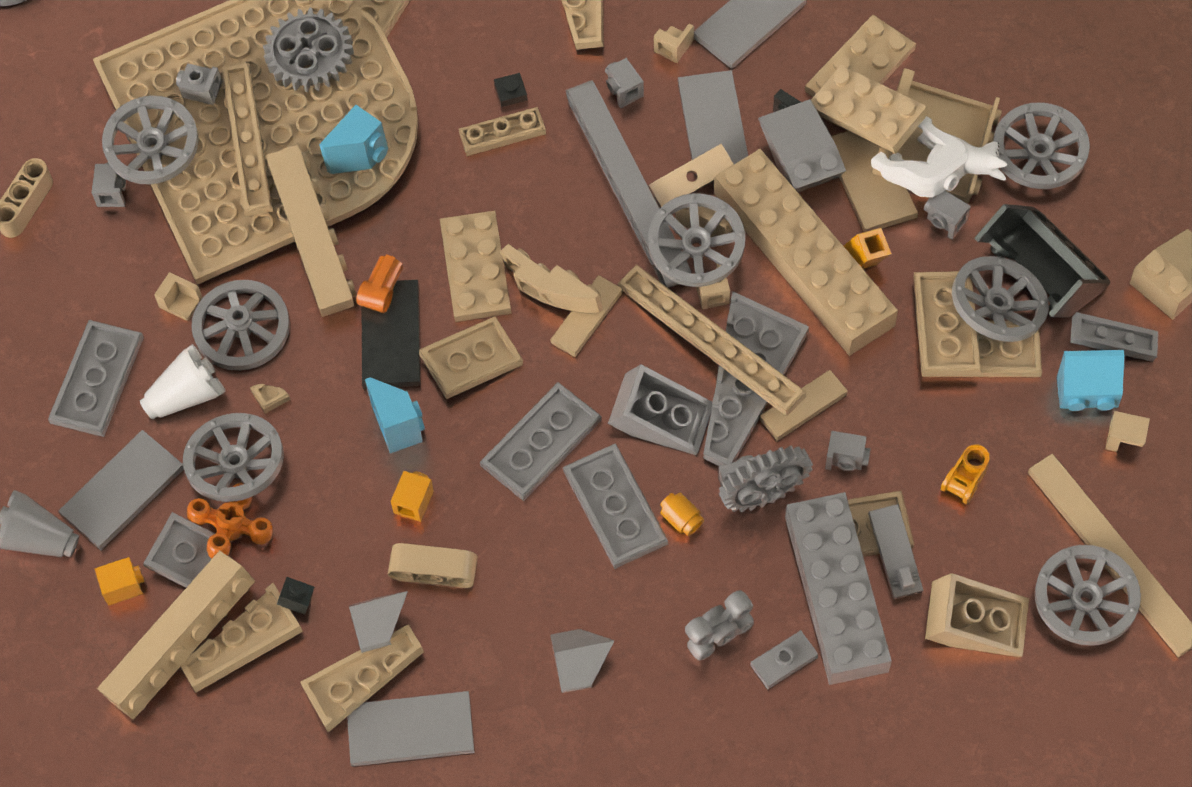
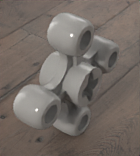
[685,590,754,661]

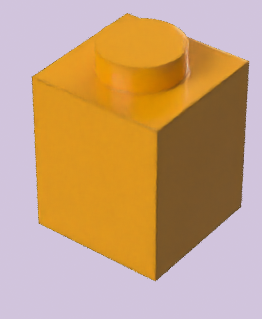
[843,228,892,269]
[391,471,434,522]
[94,557,145,606]

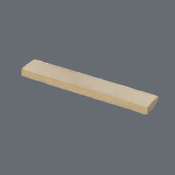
[221,62,273,216]

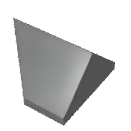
[349,591,408,653]
[550,629,615,693]

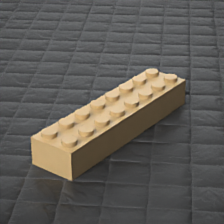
[714,149,898,356]

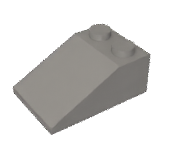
[758,99,846,192]
[608,364,713,455]

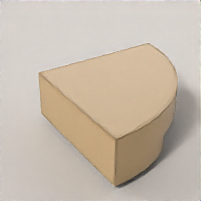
[250,384,290,414]

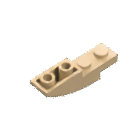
[500,244,603,313]

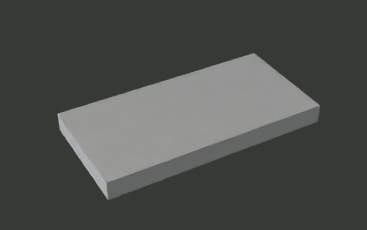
[694,0,807,69]
[678,70,748,175]
[48,320,144,437]
[480,382,602,501]
[58,430,184,550]
[563,443,668,569]
[347,691,475,766]

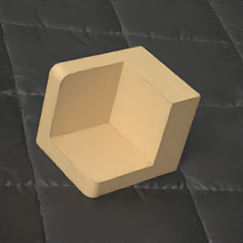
[654,24,694,63]
[696,263,730,309]
[154,272,203,321]
[1105,411,1150,452]

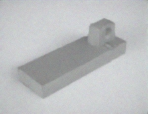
[1070,312,1158,362]
[868,504,923,600]

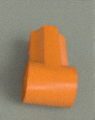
[356,254,403,313]

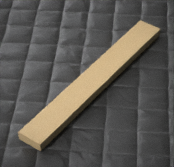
[618,265,806,416]
[1028,454,1192,658]

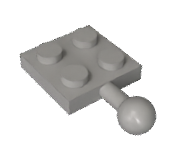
[143,512,215,588]

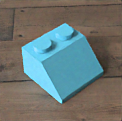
[319,105,388,174]
[1057,350,1124,411]
[365,377,425,454]

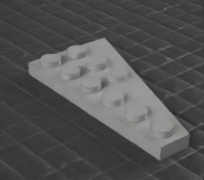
[703,291,809,466]

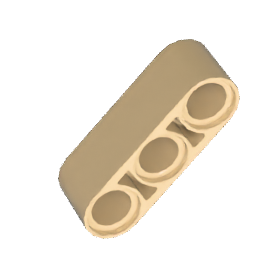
[0,158,53,238]
[387,543,478,588]

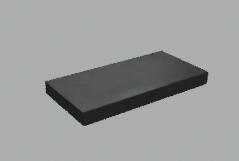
[361,280,421,389]

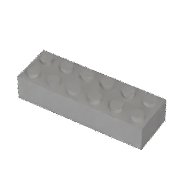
[785,492,892,685]

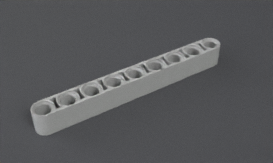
[566,80,691,288]

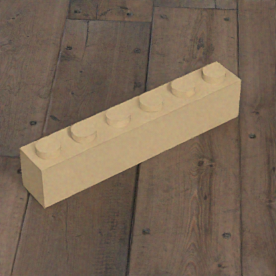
[266,144,357,317]
[97,550,255,720]

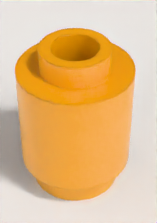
[660,492,704,536]

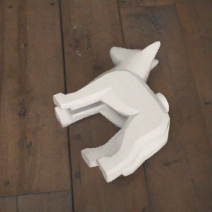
[871,116,1007,198]

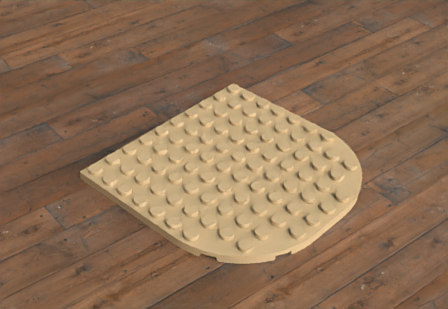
[93,0,418,284]

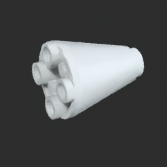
[140,344,226,419]

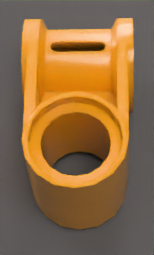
[940,444,990,505]

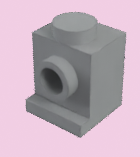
[605,58,644,109]
[176,63,222,105]
[92,162,126,207]
[924,191,971,240]
[825,431,871,471]

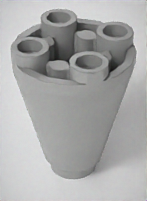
[0,490,80,557]

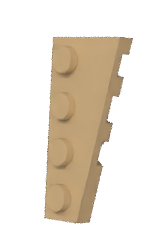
[562,0,604,50]
[181,583,303,693]
[300,624,424,732]

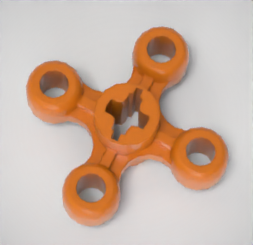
[187,483,273,559]

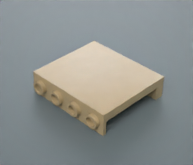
[872,68,1002,204]

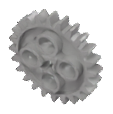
[263,8,354,92]
[719,446,813,512]

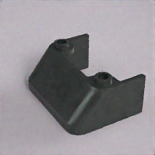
[974,204,1111,317]

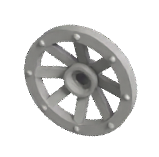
[102,96,199,184]
[993,103,1090,189]
[648,193,745,287]
[952,256,1049,342]
[192,280,290,370]
[183,413,284,502]
[1035,545,1141,646]

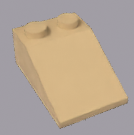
[1130,229,1192,320]
[925,573,1029,657]

